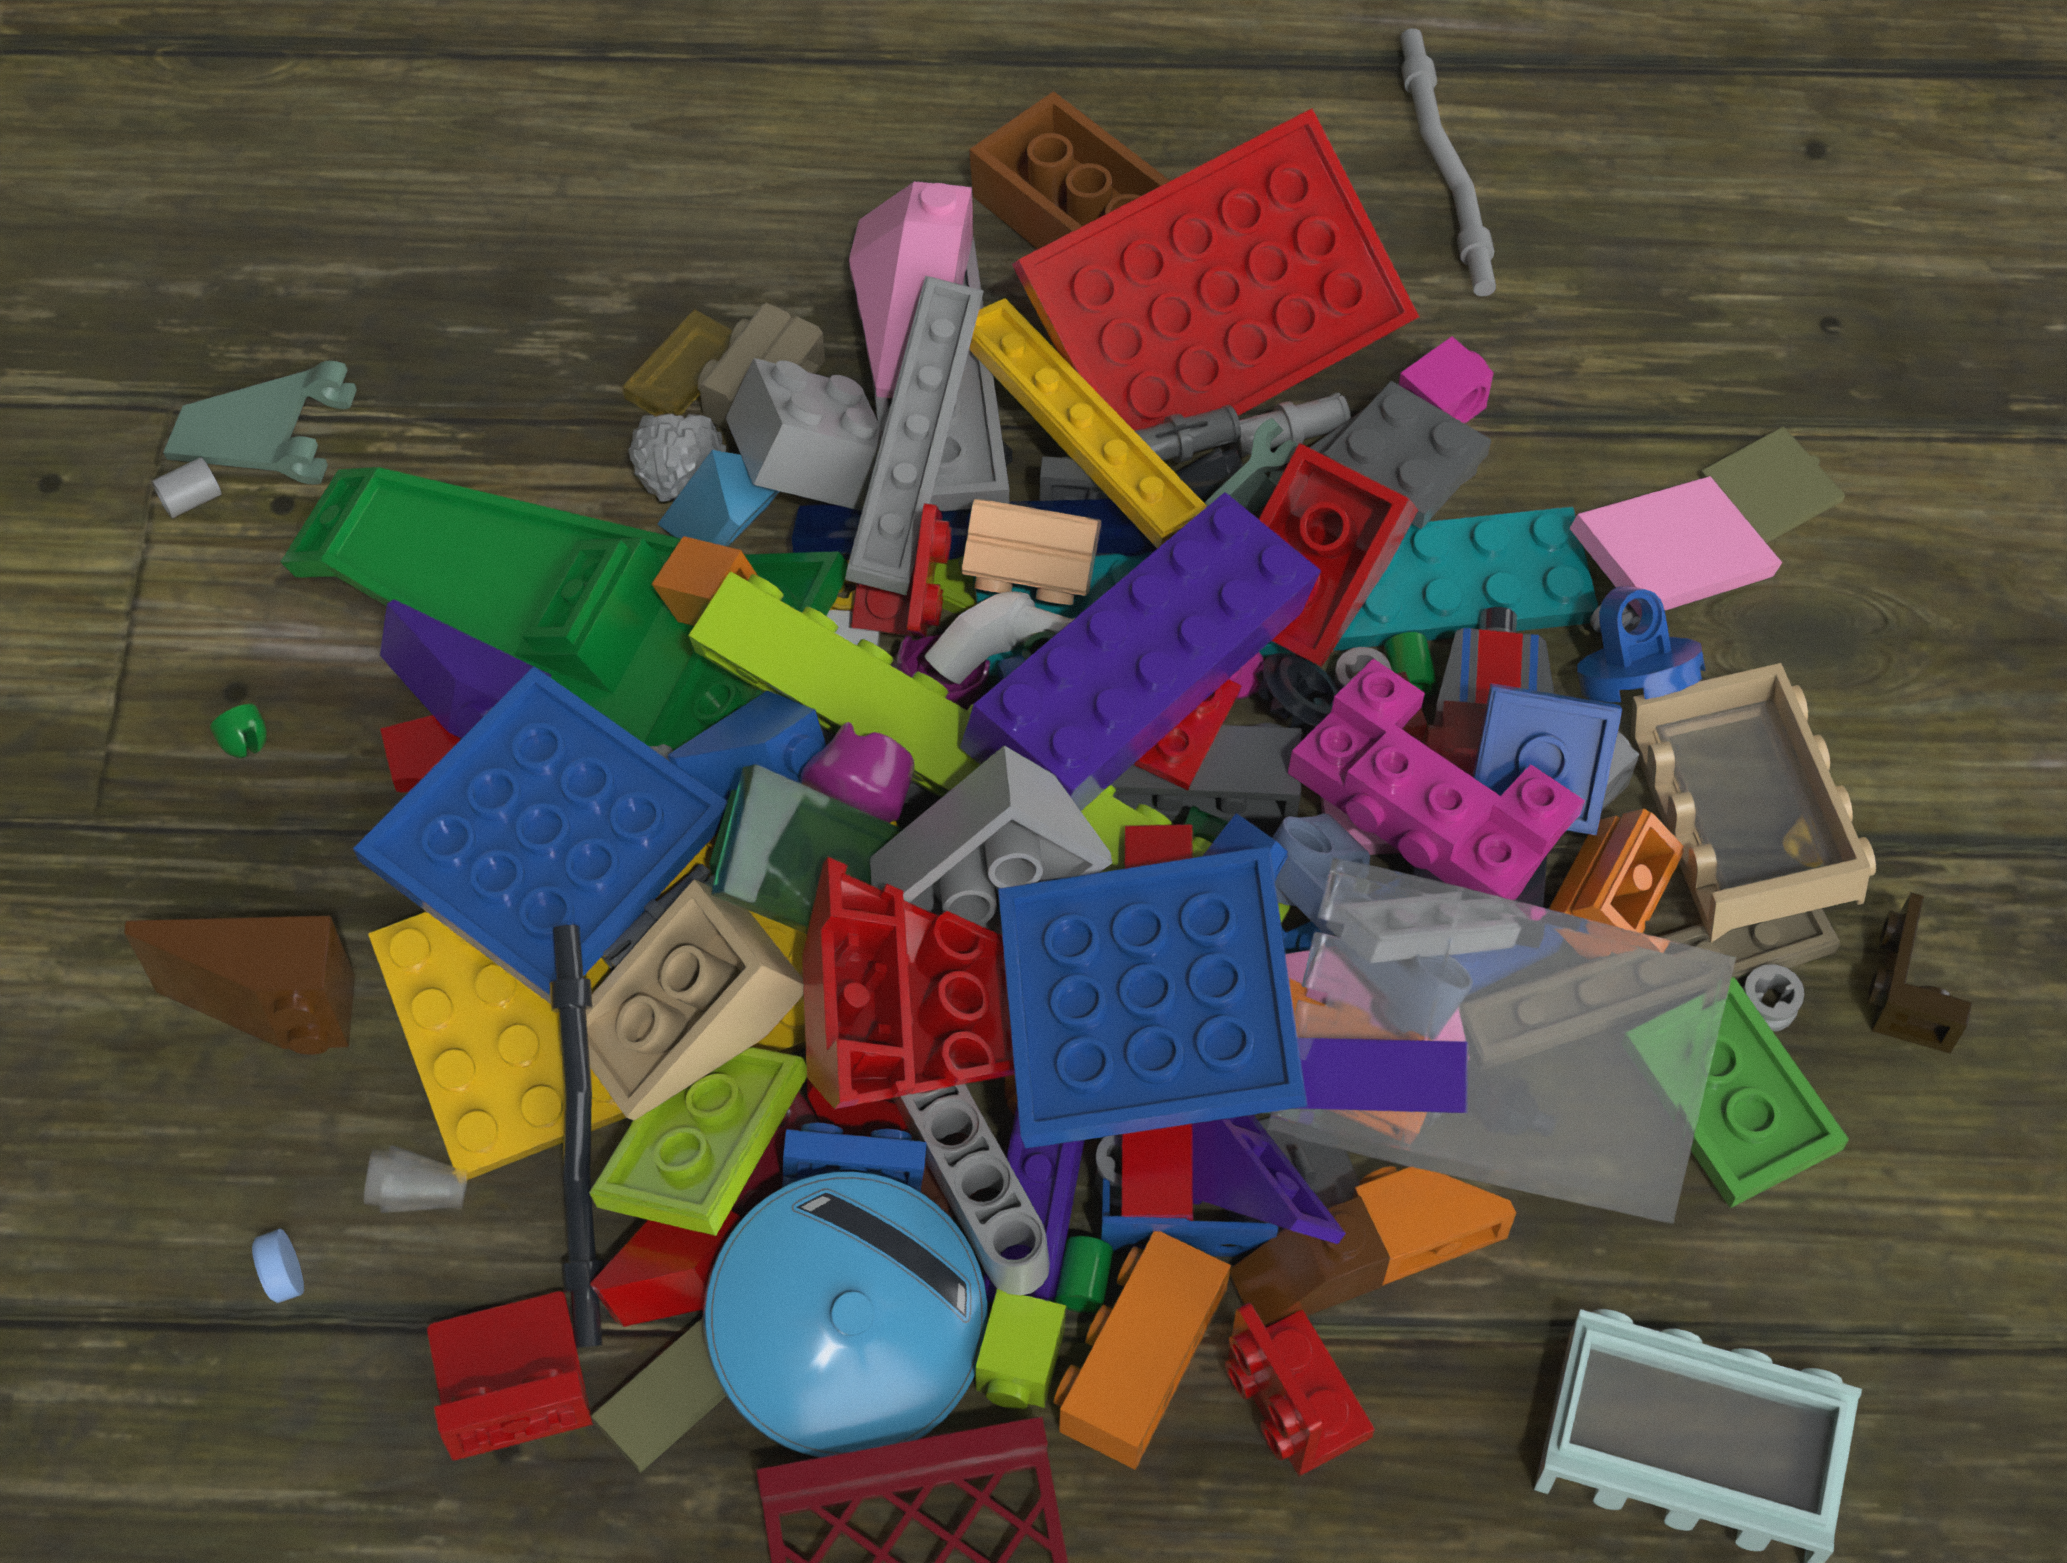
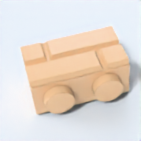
[962,499,1101,605]

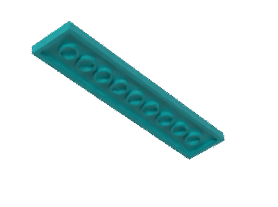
[972,507,1598,688]

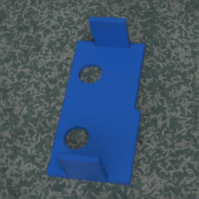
[1101,1178,1278,1257]

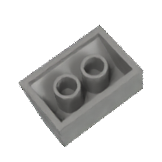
[870,746,1112,934]

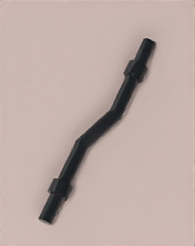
[550,925,604,1348]

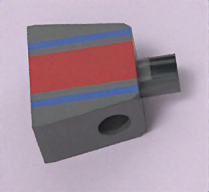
[1429,607,1555,748]

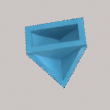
[657,450,780,547]

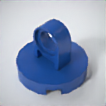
[1577,585,1705,702]

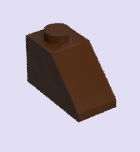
[1229,1196,1390,1328]

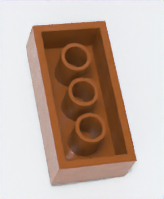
[969,91,1170,249]

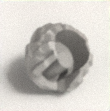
[628,414,726,501]

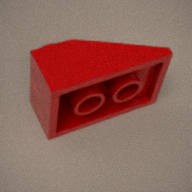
[1259,443,1418,667]

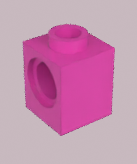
[1399,336,1494,424]

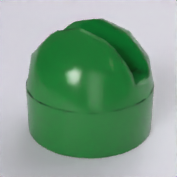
[210,704,267,759]

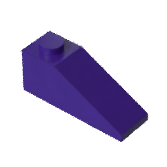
[380,599,551,738]
[1193,1115,1346,1244]

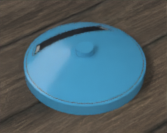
[703,1172,988,1458]

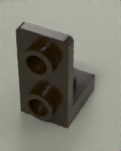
[1867,892,1972,1054]

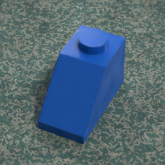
[668,691,826,802]

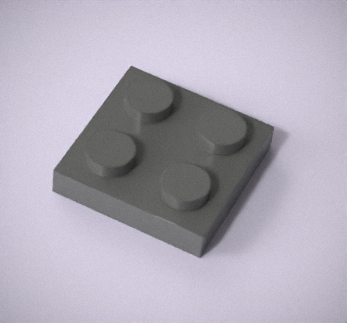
[1323,381,1492,529]

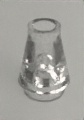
[364,1145,468,1213]

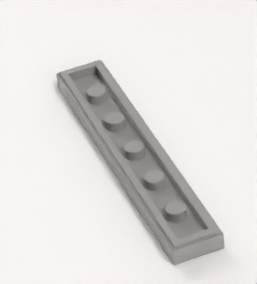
[845,276,984,595]

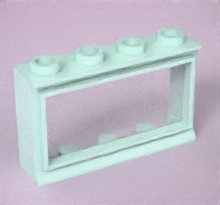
[1534,1309,1862,1563]

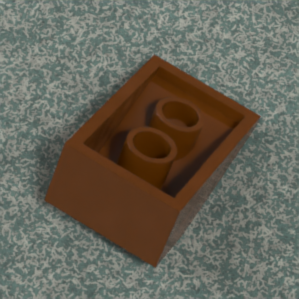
[124,916,355,1055]

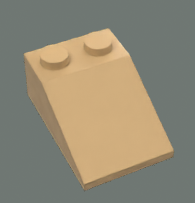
[586,879,804,1120]

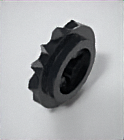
[1255,653,1339,736]

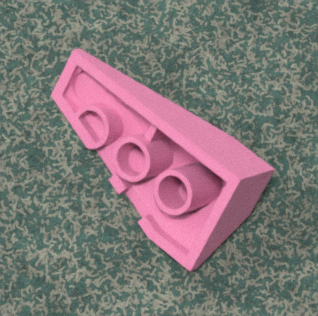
[849,181,973,399]

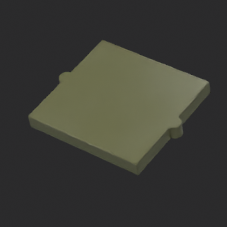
[1699,426,1845,543]

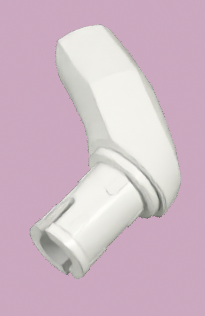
[924,591,1075,684]

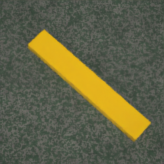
[969,298,1207,549]

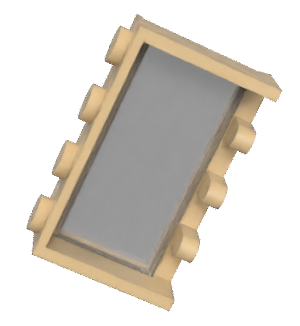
[1630,663,1876,943]

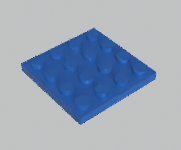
[353,666,728,1004]
[998,846,1307,1148]

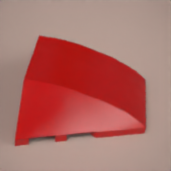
[802,857,1015,1109]

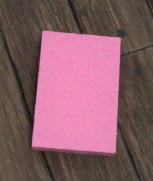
[1569,476,1782,618]

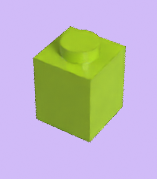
[975,1289,1066,1410]

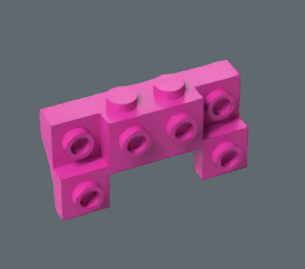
[1288,658,1585,913]

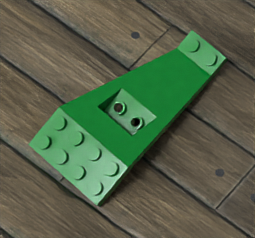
[280,467,848,751]

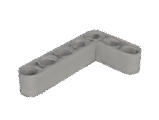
[892,934,1050,1295]

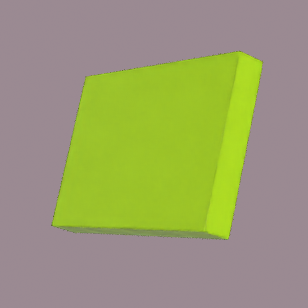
[589,1047,807,1236]

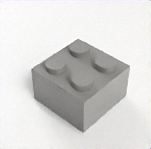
[726,358,883,511]

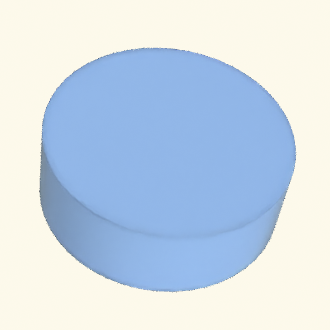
[252,1229,304,1303]

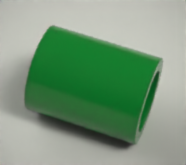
[1384,632,1438,700]
[1055,1236,1113,1314]

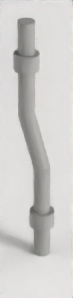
[1400,28,1496,296]

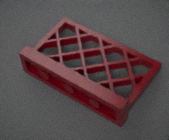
[756,1416,1068,1563]

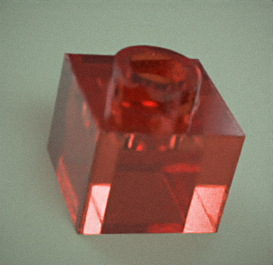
[1425,700,1486,777]

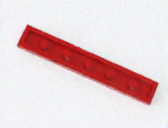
[1122,825,1193,1221]

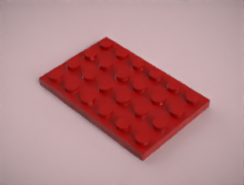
[1012,108,1419,431]

